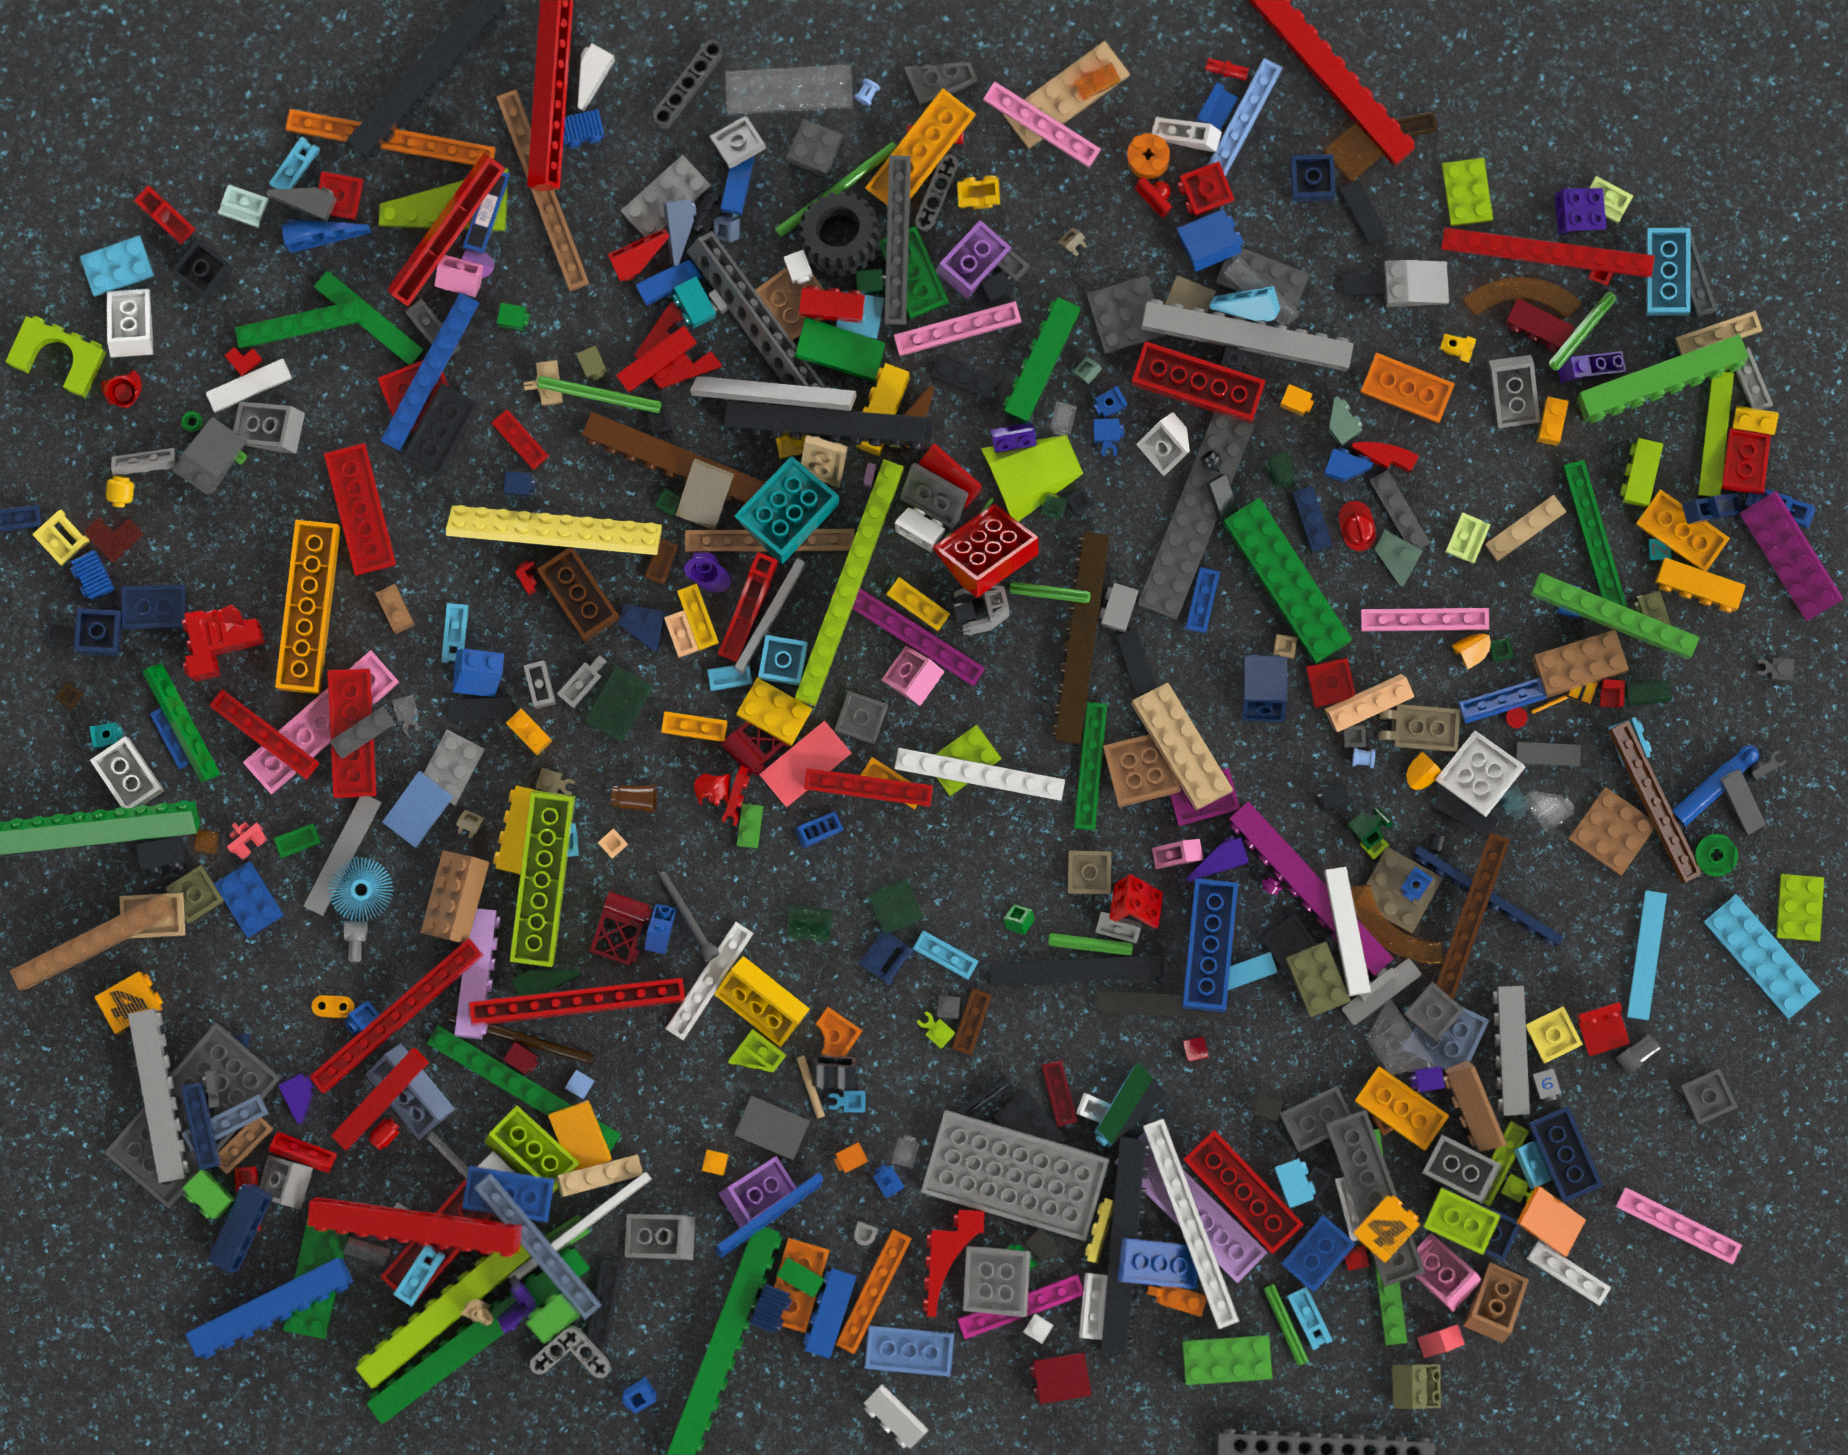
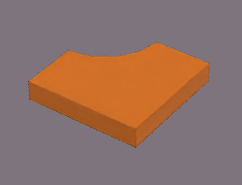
[816,1007,863,1057]

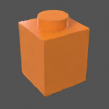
[834,1142,868,1173]

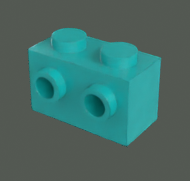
[672,277,716,329]

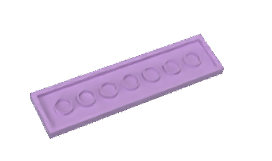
[1114,1132,1267,1283]

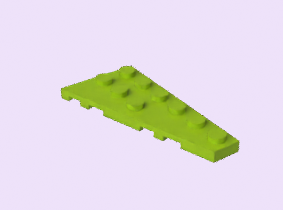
[379,168,509,231]

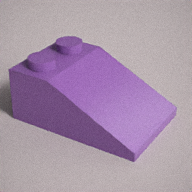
[936,220,1012,299]
[718,1156,796,1229]

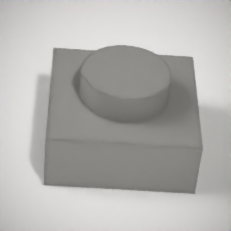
[708,290,729,314]

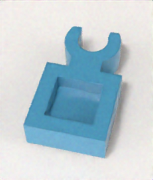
[829,1091,865,1113]

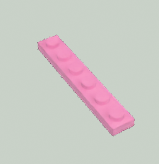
[983,82,1101,168]
[894,301,1021,356]
[1361,608,1489,631]
[1615,1187,1742,1264]

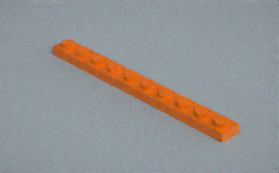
[286,109,496,166]

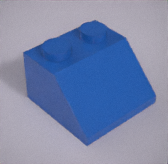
[452,648,504,697]

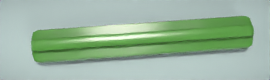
[1009,582,1091,603]
[1048,933,1133,955]
[1264,1284,1308,1365]

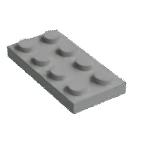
[621,155,711,237]

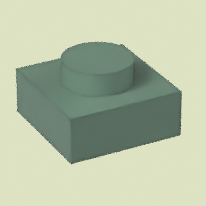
[1073,356,1102,384]

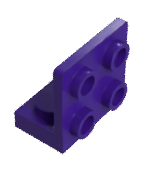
[1555,188,1606,235]
[497,1275,538,1333]

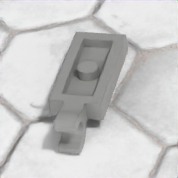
[557,655,607,708]

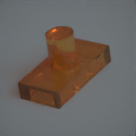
[1074,62,1121,101]

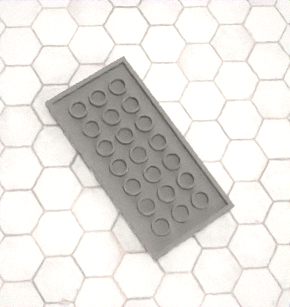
[921,1110,1110,1241]

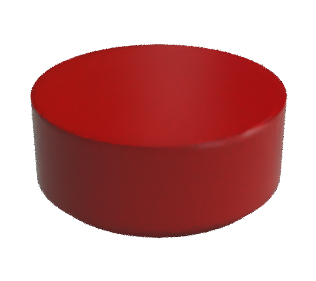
[1505,707,1527,729]

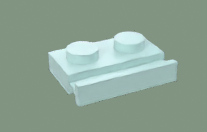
[218,185,269,228]

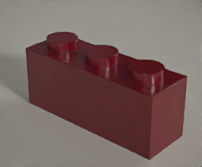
[1505,298,1575,353]

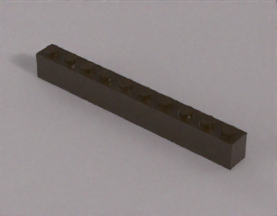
[1052,531,1110,746]

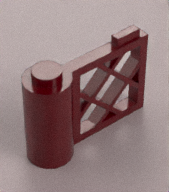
[721,721,796,776]
[589,891,653,965]

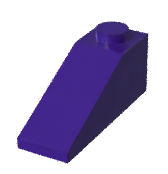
[1186,836,1249,883]

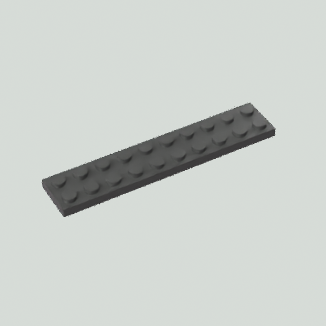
[1137,412,1255,621]

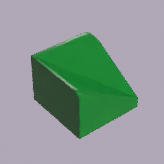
[1004,904,1035,935]

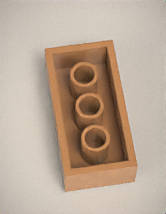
[1532,630,1629,698]
[421,850,489,944]

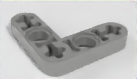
[530,1325,611,1378]

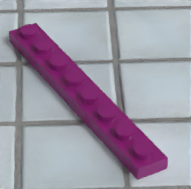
[831,588,985,687]

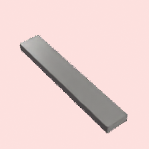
[735,558,805,674]
[304,796,381,916]

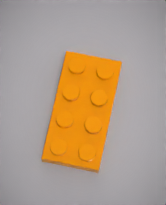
[1635,489,1730,571]
[1354,1066,1449,1151]

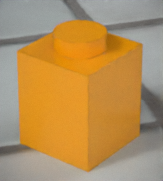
[1280,384,1314,416]
[702,1150,729,1176]

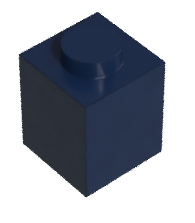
[504,471,536,497]

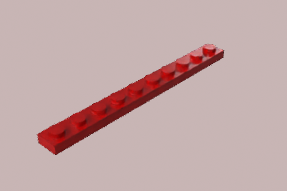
[1442,228,1655,278]
[309,938,484,1094]

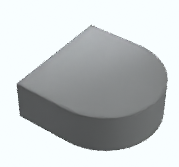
[854,1221,878,1246]

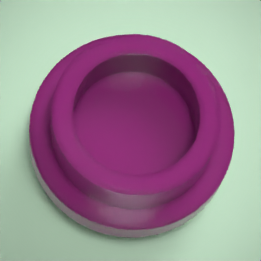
[1262,877,1283,895]

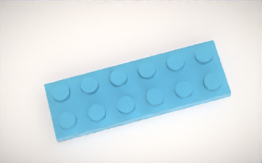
[1703,894,1821,1019]

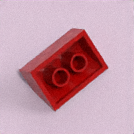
[918,443,982,510]

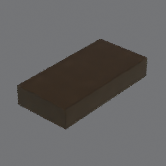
[1395,110,1439,138]

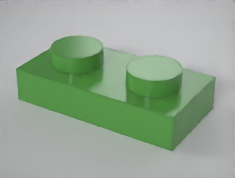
[737,803,764,849]

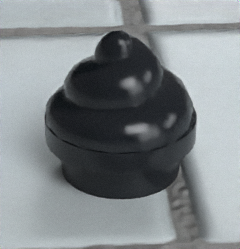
[1200,450,1221,472]

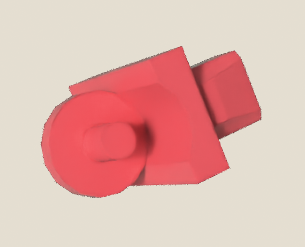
[227,822,267,859]

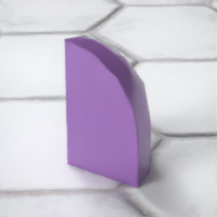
[462,249,495,278]

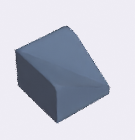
[713,215,740,242]

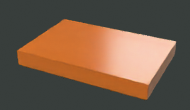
[1517,1186,1586,1257]

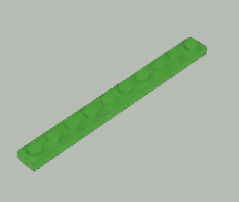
[1374,1129,1407,1345]

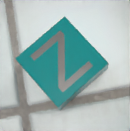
[1648,539,1671,561]

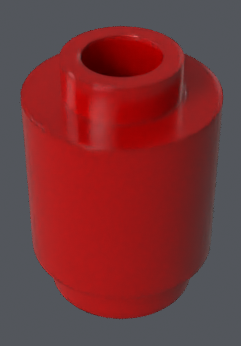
[368,1118,400,1150]

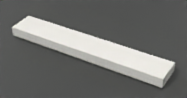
[1324,867,1371,996]
[665,922,754,1041]

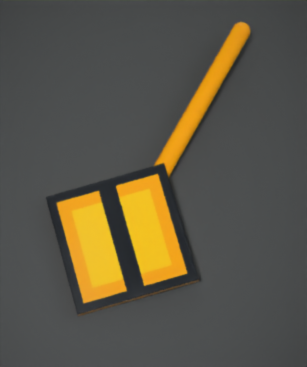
[1531,681,1600,714]

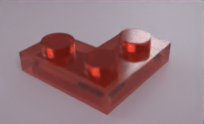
[84,518,145,563]

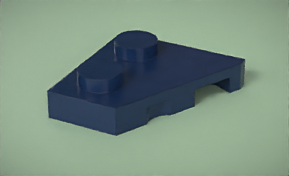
[619,604,665,652]

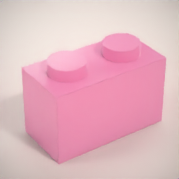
[435,255,484,297]

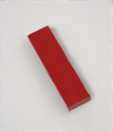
[616,326,697,393]

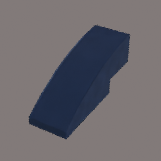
[1682,493,1744,525]

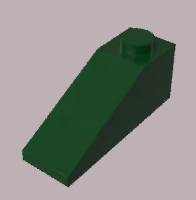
[511,969,581,996]

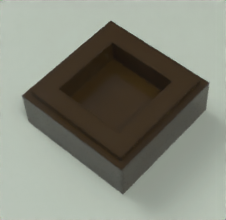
[54,681,85,711]

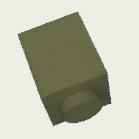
[576,345,607,381]

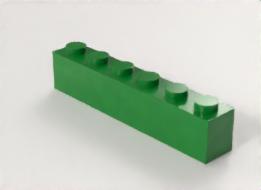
[1002,297,1081,424]

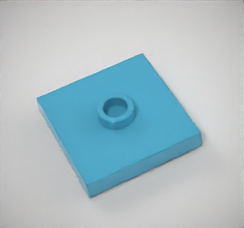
[836,291,885,340]

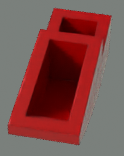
[133,185,196,245]
[1350,442,1419,473]

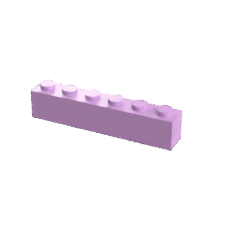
[455,908,501,1040]

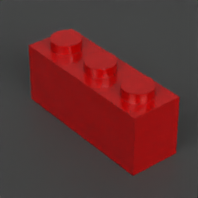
[799,285,865,323]

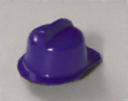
[684,551,731,593]

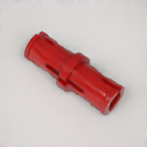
[1205,58,1249,81]

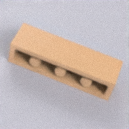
[1325,674,1415,732]

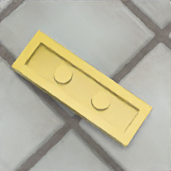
[1085,1199,1114,1264]

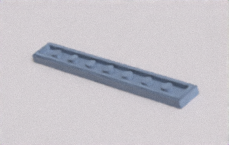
[474,1173,602,1319]

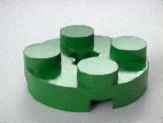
[1694,834,1738,877]

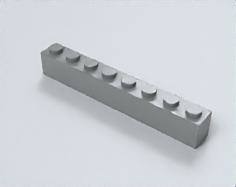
[128,1009,190,1183]

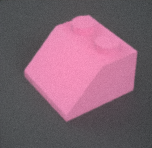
[881,646,945,706]

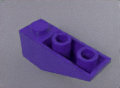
[1558,351,1626,383]

